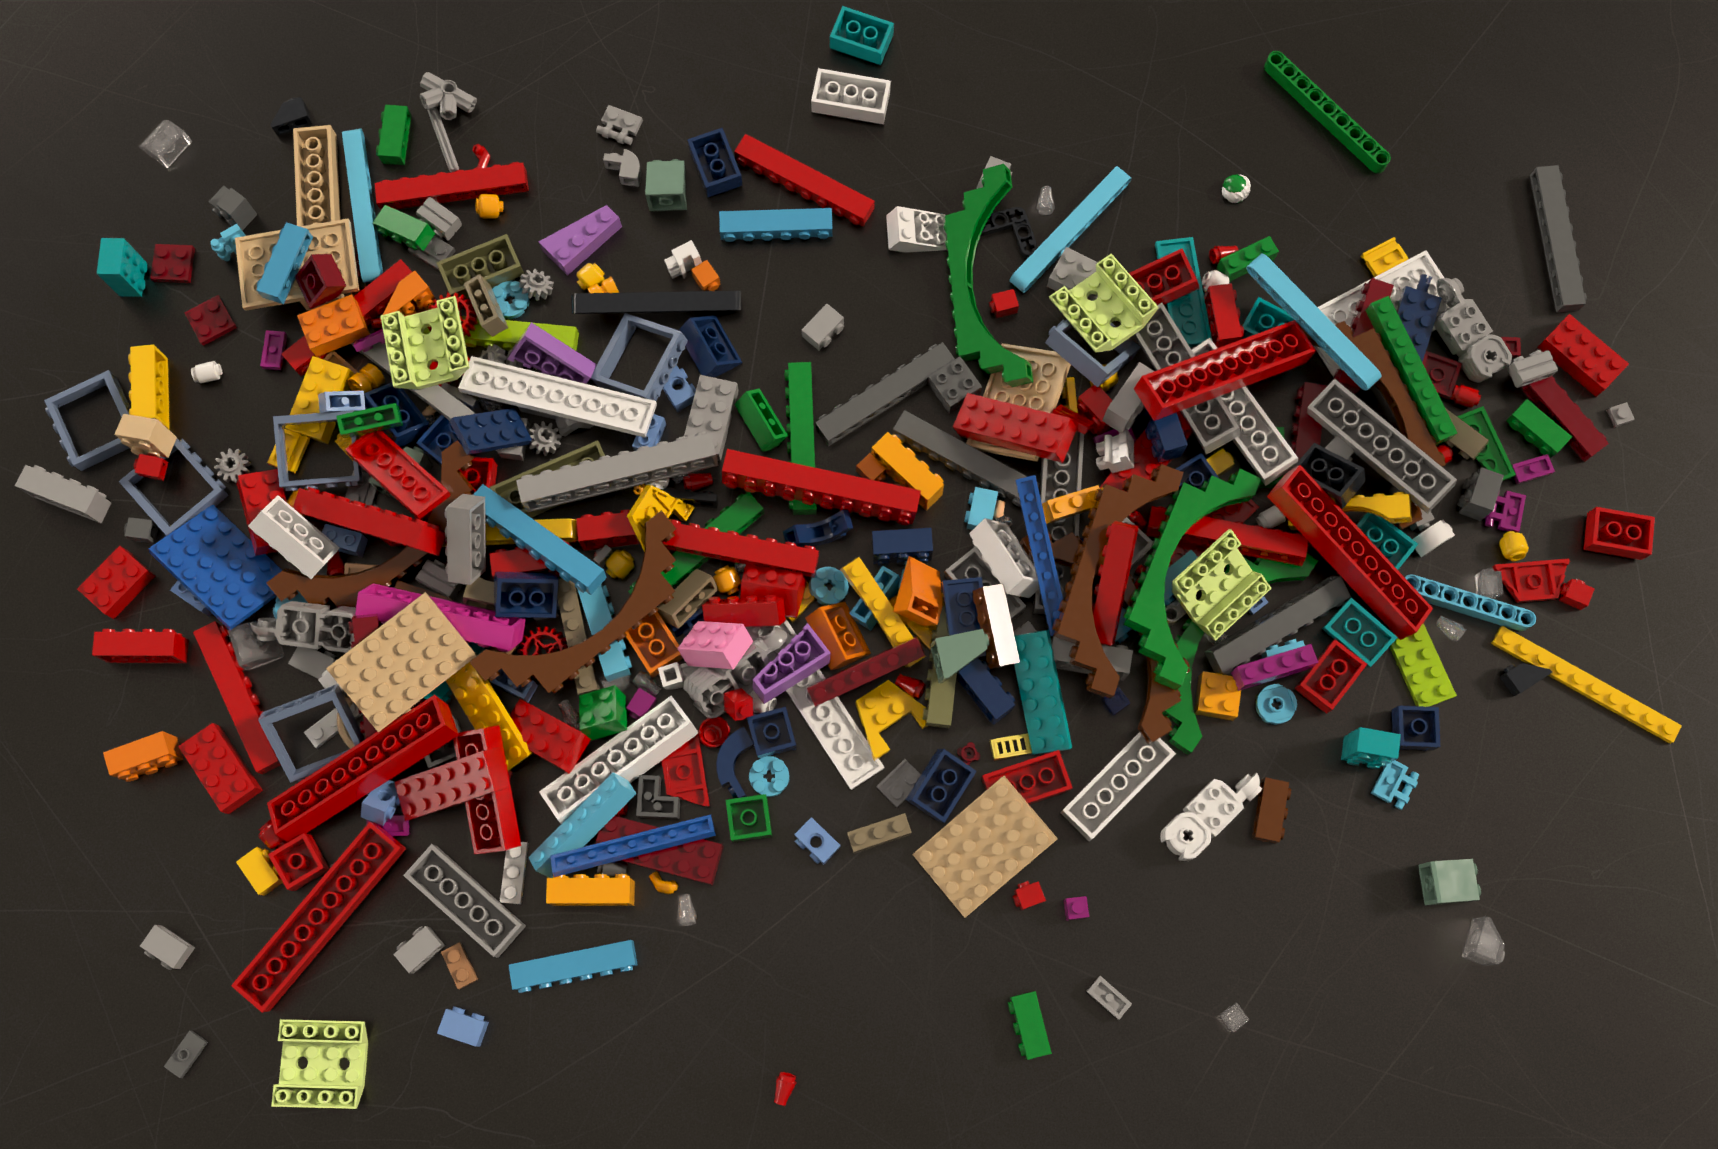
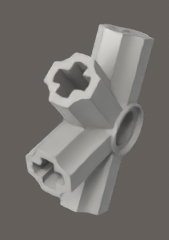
[420,72,477,120]

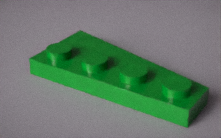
[1457,406,1516,481]

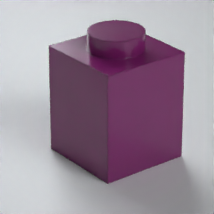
[626,688,658,720]
[1063,896,1089,921]

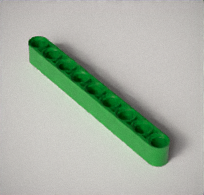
[1264,51,1391,174]

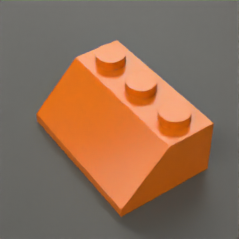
[805,602,871,670]

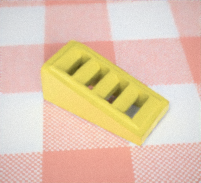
[989,733,1032,761]

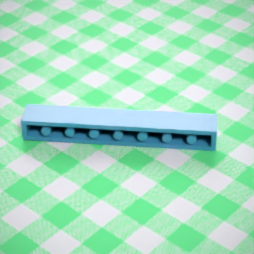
[473,484,607,595]

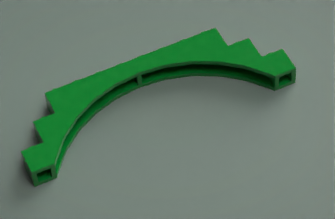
[944,163,1033,387]
[1123,469,1261,691]
[1162,554,1318,755]

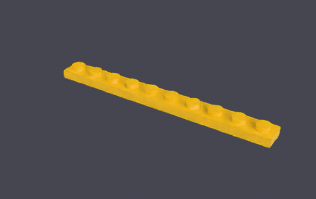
[1491,626,1682,744]

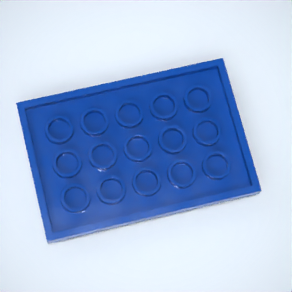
[148,505,282,630]

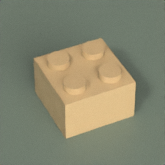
[114,414,177,458]

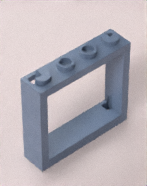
[591,313,688,401]
[1045,319,1141,387]
[44,370,130,471]
[273,410,363,491]
[119,439,229,536]
[258,684,365,783]

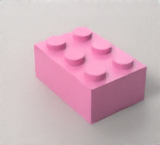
[678,621,753,669]

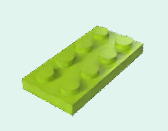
[1390,623,1457,707]

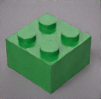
[579,685,627,741]
[726,794,772,843]

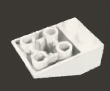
[886,206,947,252]

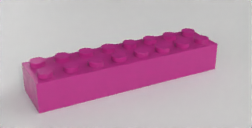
[355,583,526,652]

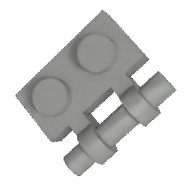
[596,105,643,145]

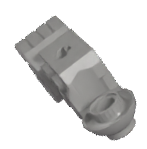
[1434,278,1512,383]
[250,601,356,653]
[683,626,787,718]

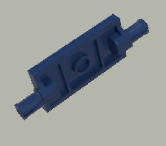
[1397,274,1442,362]

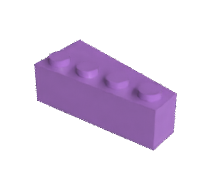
[539,205,622,276]
[507,322,597,384]
[753,623,831,704]

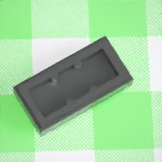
[164,1031,208,1078]

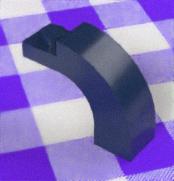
[783,510,853,548]
[716,727,755,798]

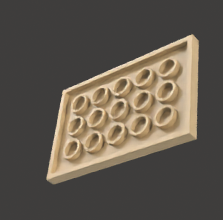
[235,219,359,311]
[966,343,1071,461]
[326,592,477,732]
[912,776,1058,918]

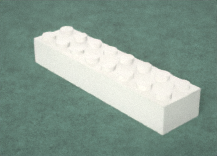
[1192,338,1298,486]
[539,696,698,824]

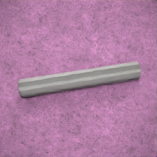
[427,107,459,172]

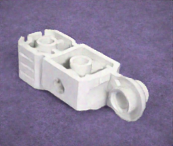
[1160,772,1262,861]

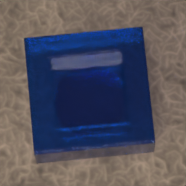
[1102,687,1131,715]

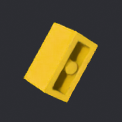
[236,847,283,896]

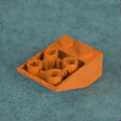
[383,271,436,317]
[893,556,943,626]

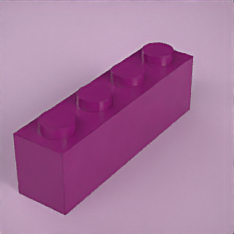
[1231,644,1318,691]

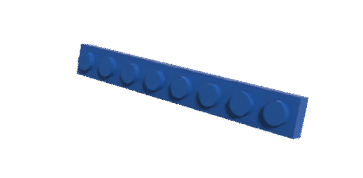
[1015,475,1063,636]
[550,815,716,877]

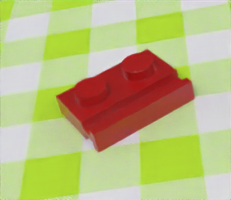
[1052,404,1095,435]

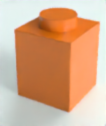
[691,260,721,291]
[856,453,886,482]

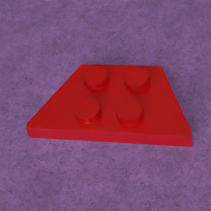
[1492,559,1570,603]
[662,730,710,807]

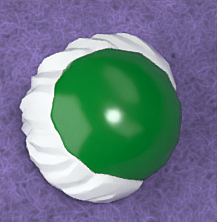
[1222,174,1251,203]

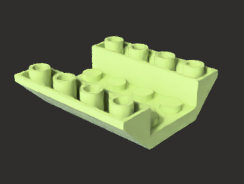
[1049,254,1158,352]
[381,296,470,389]
[1172,529,1272,641]
[271,1019,368,1109]

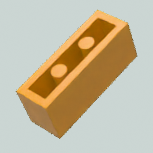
[1042,485,1100,524]

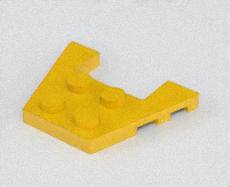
[627,485,695,552]
[855,680,927,761]

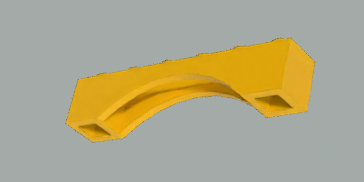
[1288,492,1412,530]
[840,557,925,667]

